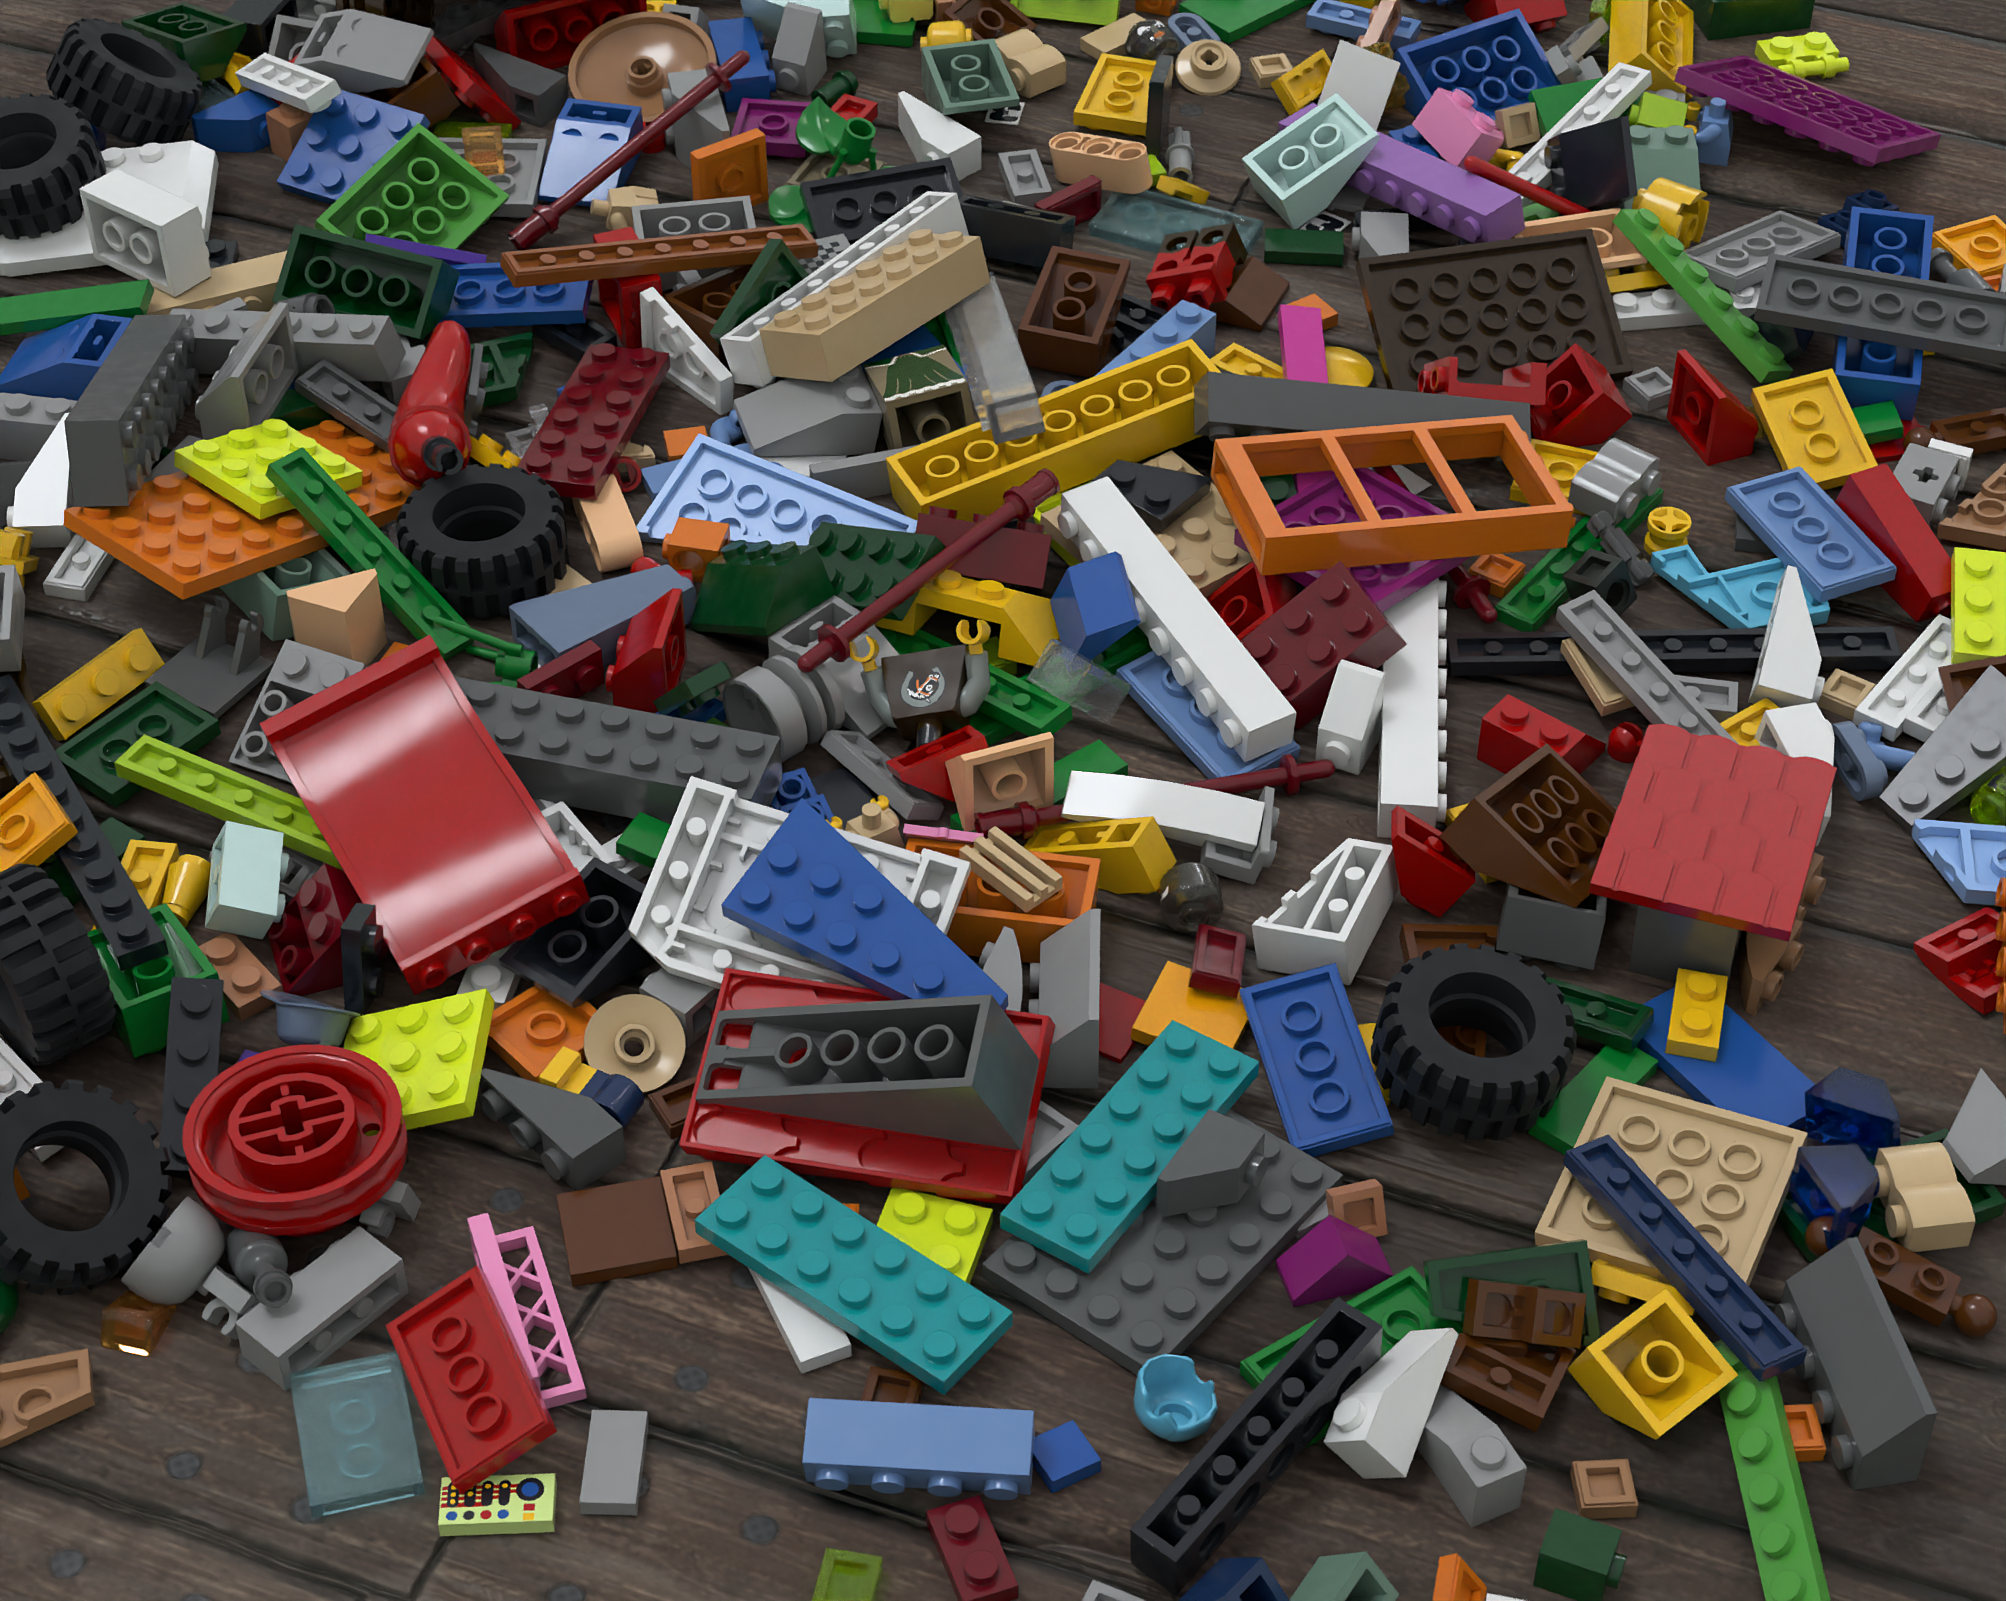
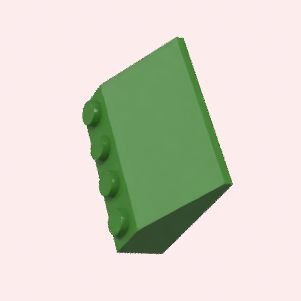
[314,122,509,250]

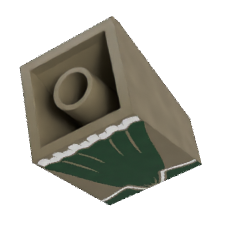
[863,344,975,450]

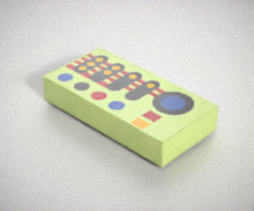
[438,1473,557,1536]

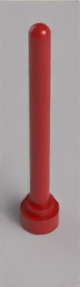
[1463,156,1593,216]

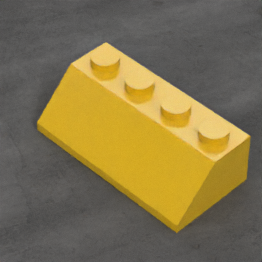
[1608,0,1694,102]

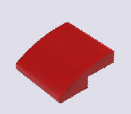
[1914,907,2003,1015]

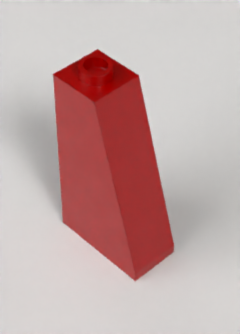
[1835,463,1951,622]

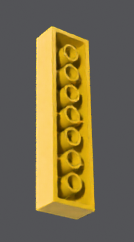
[886,339,1221,522]

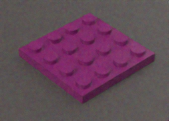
[1234,468,1472,612]

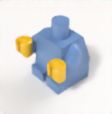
[1684,97,1734,166]

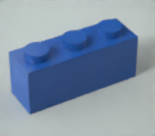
[708,17,776,113]

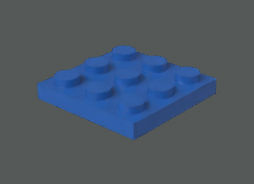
[277,90,430,205]

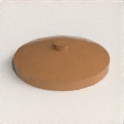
[568,12,718,125]

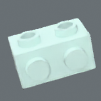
[205,821,289,939]

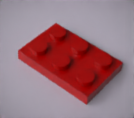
[425,35,522,132]

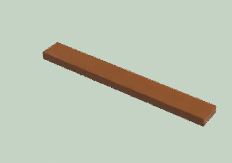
[500,224,819,288]

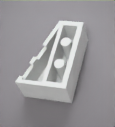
[1252,838,1399,985]

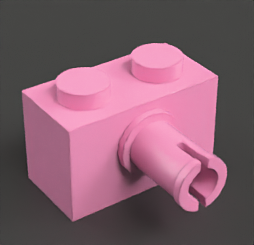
[1412,87,1504,175]

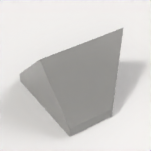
[1942,1068,2006,1185]

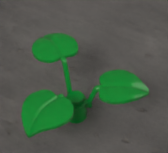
[767,97,895,235]

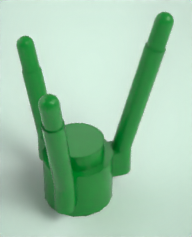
[433,616,539,688]

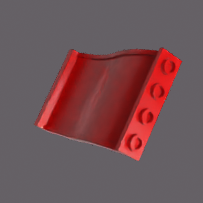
[259,635,590,996]

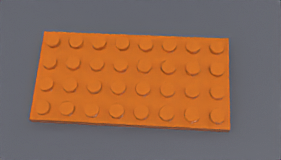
[63,420,421,600]

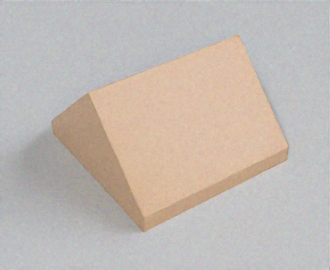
[286,568,388,667]
[945,732,1054,832]

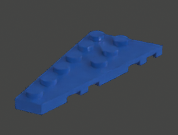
[721,798,1008,1011]

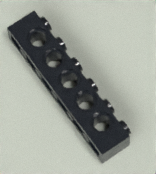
[1130,1297,1383,1596]

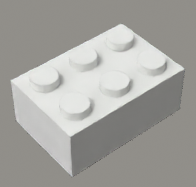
[79,169,212,297]

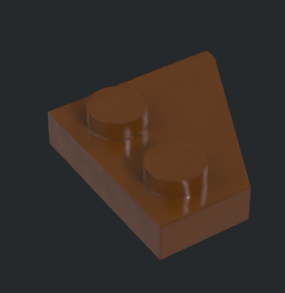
[1440,1333,1576,1432]

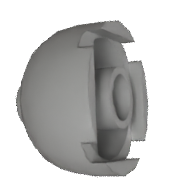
[121,1196,225,1305]

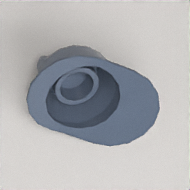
[260,990,360,1047]

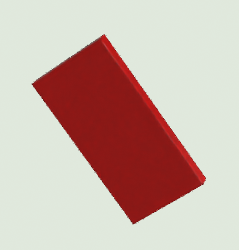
[385,1265,557,1494]

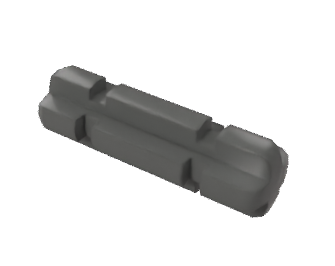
[1586,510,1655,587]

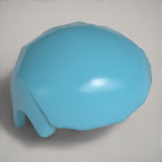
[1134,1354,1218,1442]

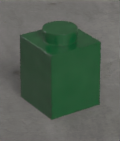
[1533,1508,1627,1601]

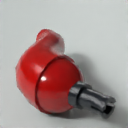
[387,320,472,488]

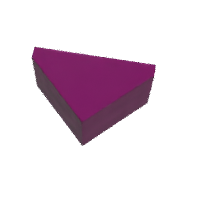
[1275,1215,1394,1307]

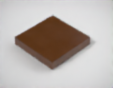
[556,1176,678,1287]

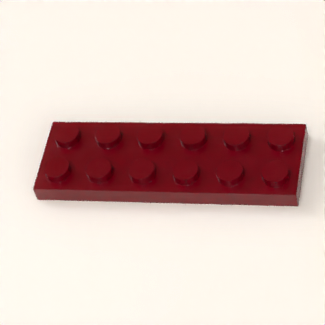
[517,343,670,500]

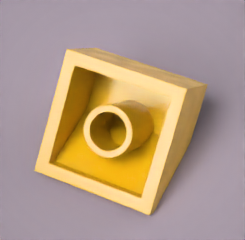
[1567,1288,1738,1440]

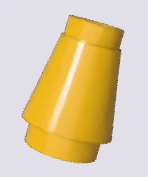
[162,854,211,928]

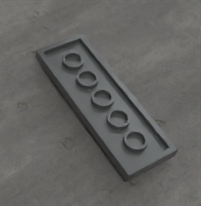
[1754,253,2006,365]

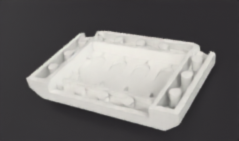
[0,140,219,277]
[629,776,971,989]

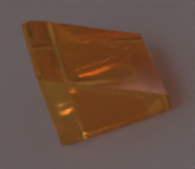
[462,125,505,175]
[100,1290,176,1356]

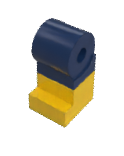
[539,1046,645,1130]

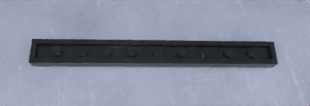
[1445,626,1902,676]
[0,674,169,971]

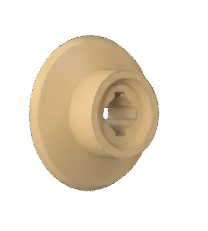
[1175,39,1241,96]

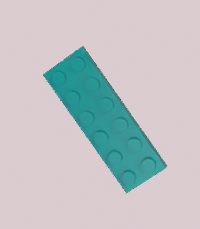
[1000,1020,1259,1274]
[694,1155,1013,1395]

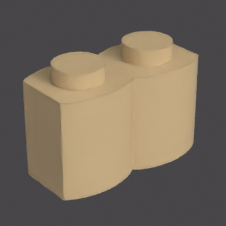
[995,29,1066,98]
[1868,1142,1976,1252]

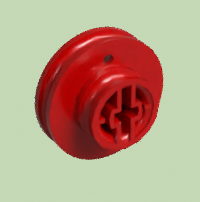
[182,1044,408,1237]

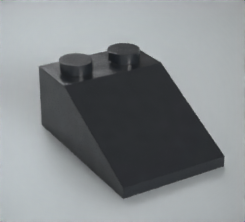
[1544,116,1638,216]
[499,856,655,1008]

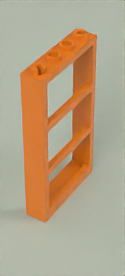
[1211,415,1576,576]

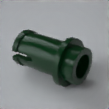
[811,70,859,108]

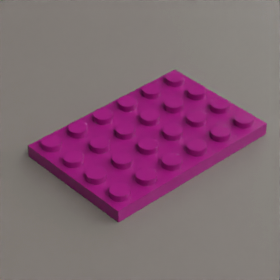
[1674,55,1941,167]

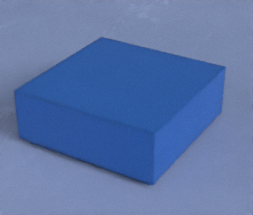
[1033,1420,1101,1493]

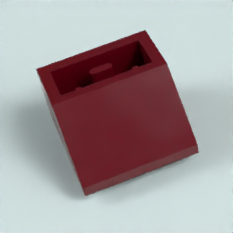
[267,863,389,996]

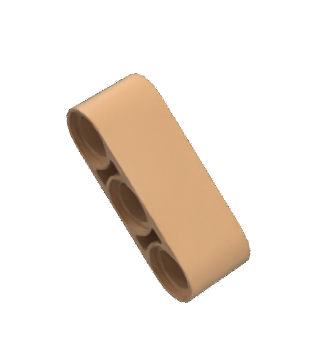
[1049,132,1153,194]
[572,474,644,573]

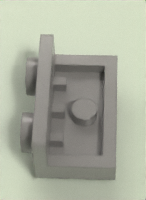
[1199,786,1279,885]

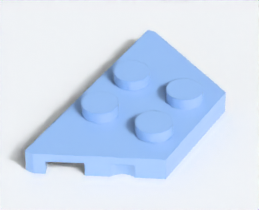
[1911,819,2006,905]

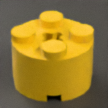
[1632,177,1709,251]

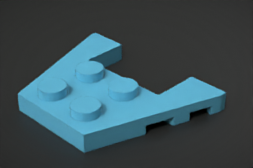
[1650,545,1830,629]

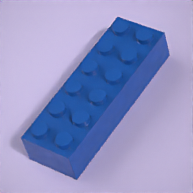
[1832,206,1934,421]

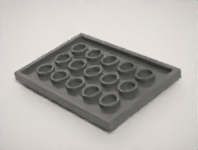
[982,1109,1343,1375]

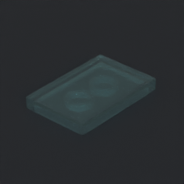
[289,1351,425,1518]

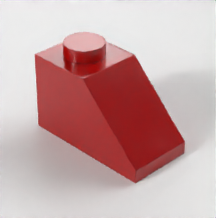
[885,725,989,803]
[1391,805,1475,918]

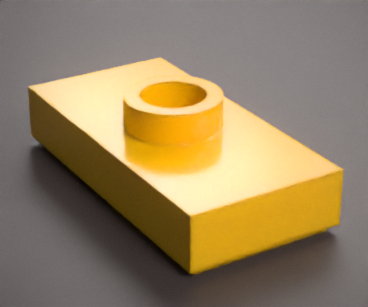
[1270,49,1332,116]

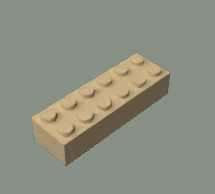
[759,229,991,382]

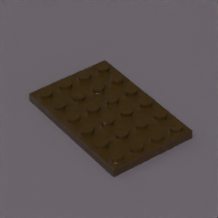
[1356,229,1633,392]

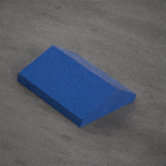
[1050,551,1141,672]

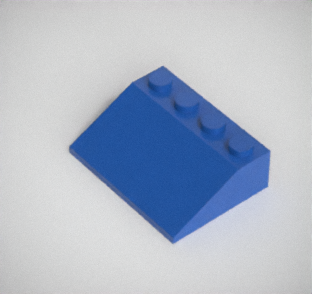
[1391,8,1562,121]

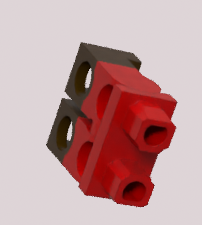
[1146,222,1248,311]

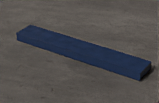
[1563,1134,1807,1382]

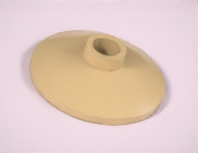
[584,994,686,1093]

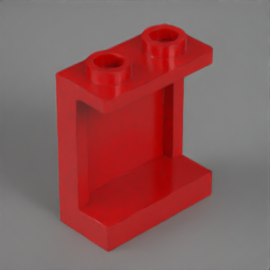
[1417,356,1547,409]

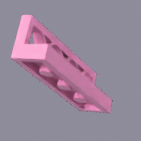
[467,1213,587,1409]

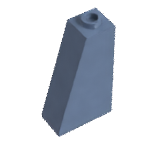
[509,564,697,667]

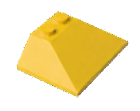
[874,570,1061,668]

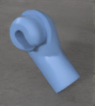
[710,409,744,446]
[1858,721,1915,772]

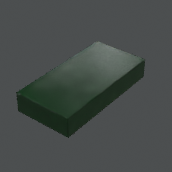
[1264,228,1344,266]

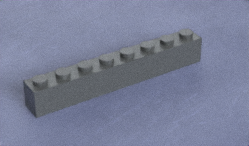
[1194,372,1531,468]

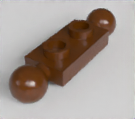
[1903,407,2006,455]
[1805,1216,1997,1337]

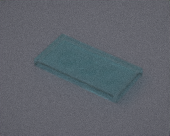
[1089,190,1264,254]

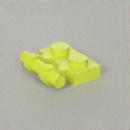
[1755,32,1849,79]

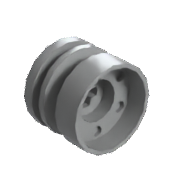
[722,644,845,763]

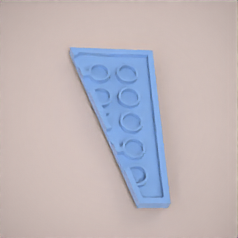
[636,433,917,545]

